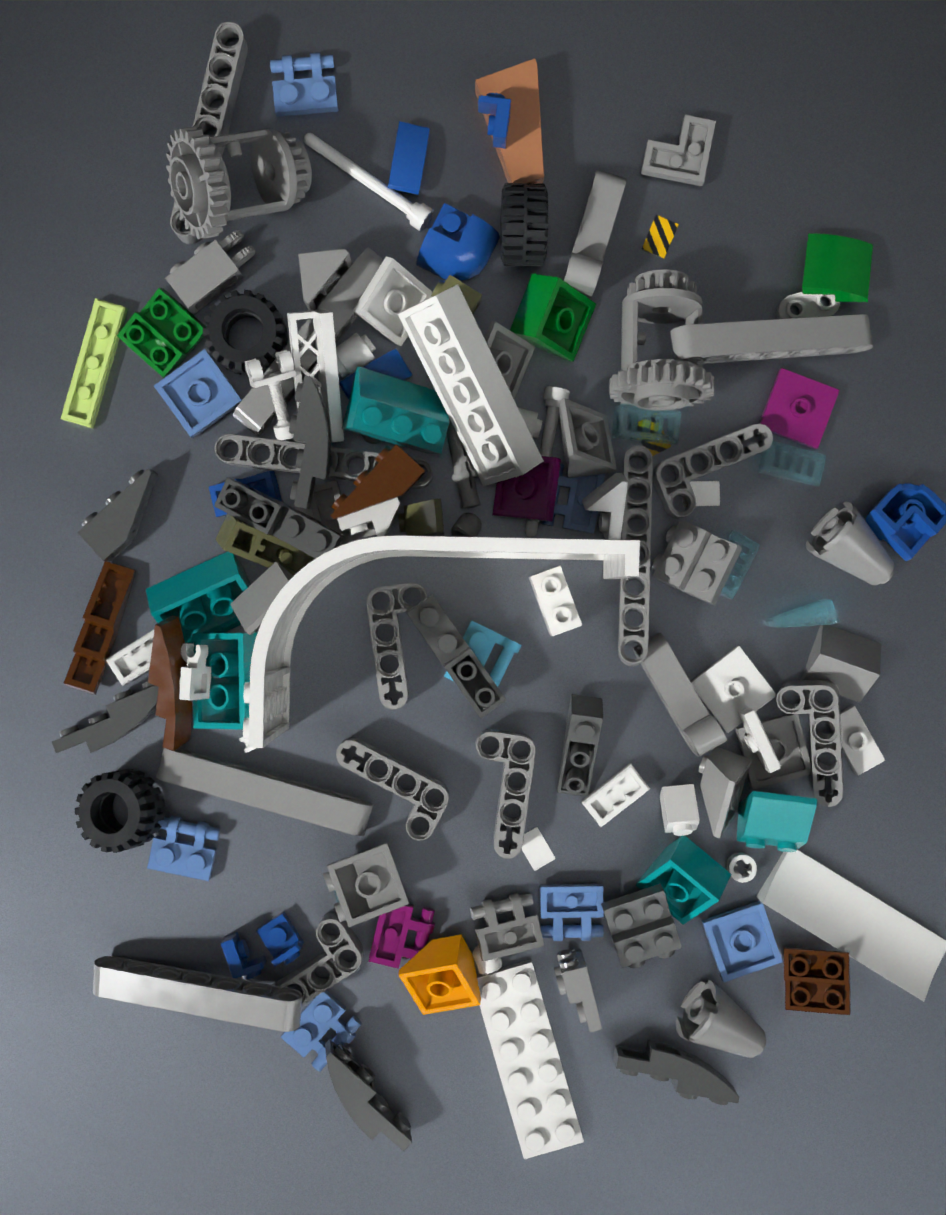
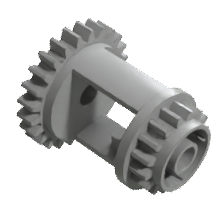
[166,126,312,239]
[609,269,715,411]

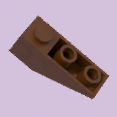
[330,444,426,520]

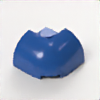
[416,203,500,281]
[866,483,946,561]

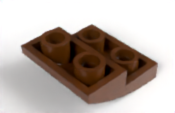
[784,948,851,1015]

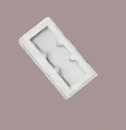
[106,630,154,686]
[826,705,885,776]
[738,708,781,773]
[581,763,650,827]

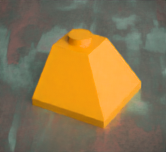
[398,934,481,1015]

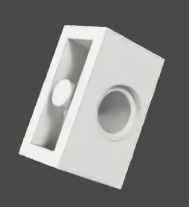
[529,566,582,636]

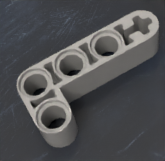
[564,170,627,297]
[652,424,773,519]
[366,583,427,710]
[633,632,727,757]
[776,680,844,807]
[476,729,536,859]
[336,737,449,841]
[272,912,364,1005]

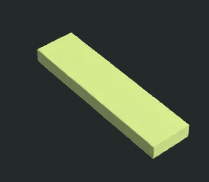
[60,298,128,429]

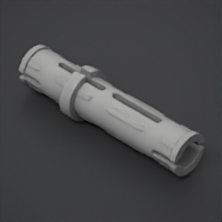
[447,418,481,509]

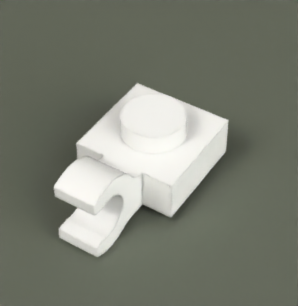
[179,643,211,701]

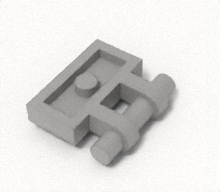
[470,893,544,962]

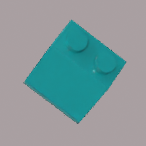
[737,791,817,852]
[636,835,732,925]

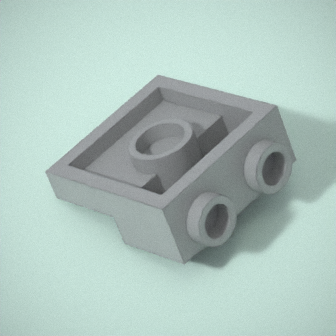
[652,520,742,605]
[323,843,409,927]
[554,949,602,1032]

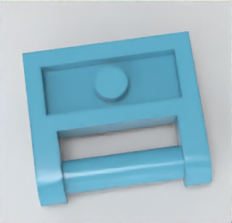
[444,620,522,687]

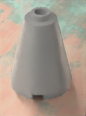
[806,502,895,585]
[676,980,766,1058]

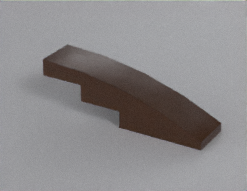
[64,561,136,695]
[148,615,193,751]

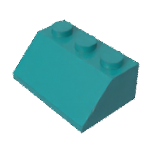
[342,367,449,454]
[146,551,251,643]
[192,632,258,730]

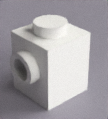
[660,784,700,836]

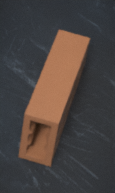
[475,58,544,183]

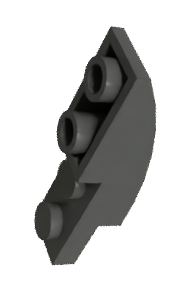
[289,375,331,509]
[214,477,344,558]
[406,594,506,719]
[52,682,159,753]
[325,1039,412,1151]
[613,1040,739,1105]

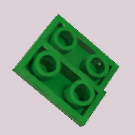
[802,233,873,302]
[117,288,206,378]

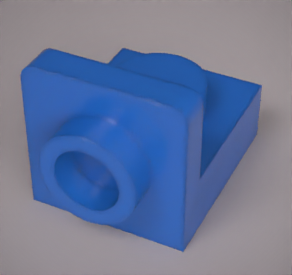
[478,93,511,149]
[256,911,304,967]
[221,932,267,980]

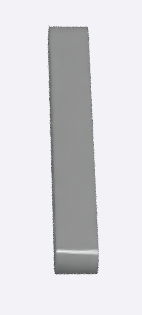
[170,22,248,244]
[233,247,384,436]
[670,314,873,364]
[215,434,433,489]
[618,445,653,666]
[156,748,373,836]
[93,956,302,1032]

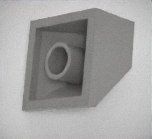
[699,747,752,839]

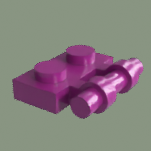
[368,904,435,969]

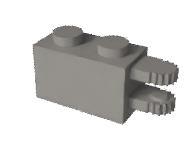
[165,229,256,315]

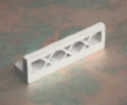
[287,309,344,442]

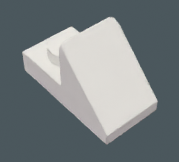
[582,473,628,540]
[337,497,401,536]

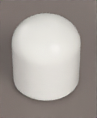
[473,945,503,975]

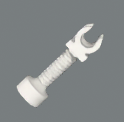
[245,350,297,440]

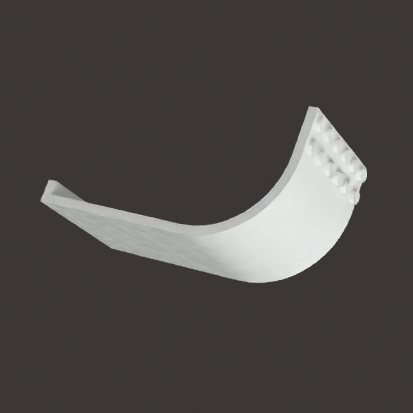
[243,536,640,748]

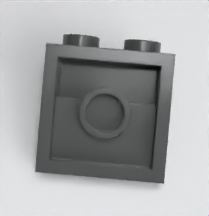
[601,884,682,968]

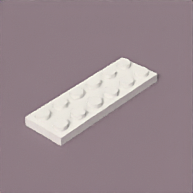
[477,959,584,1159]

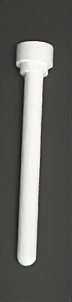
[303,133,434,232]
[525,386,570,537]

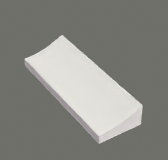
[398,284,543,486]
[756,849,946,1002]

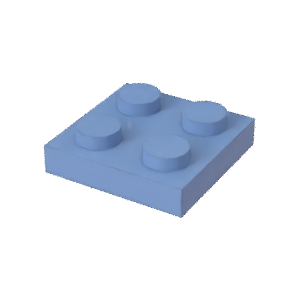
[154,349,242,438]
[701,900,783,982]

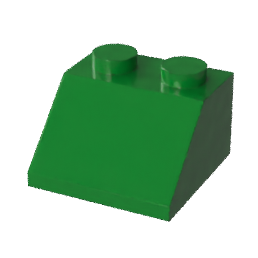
[510,274,596,362]

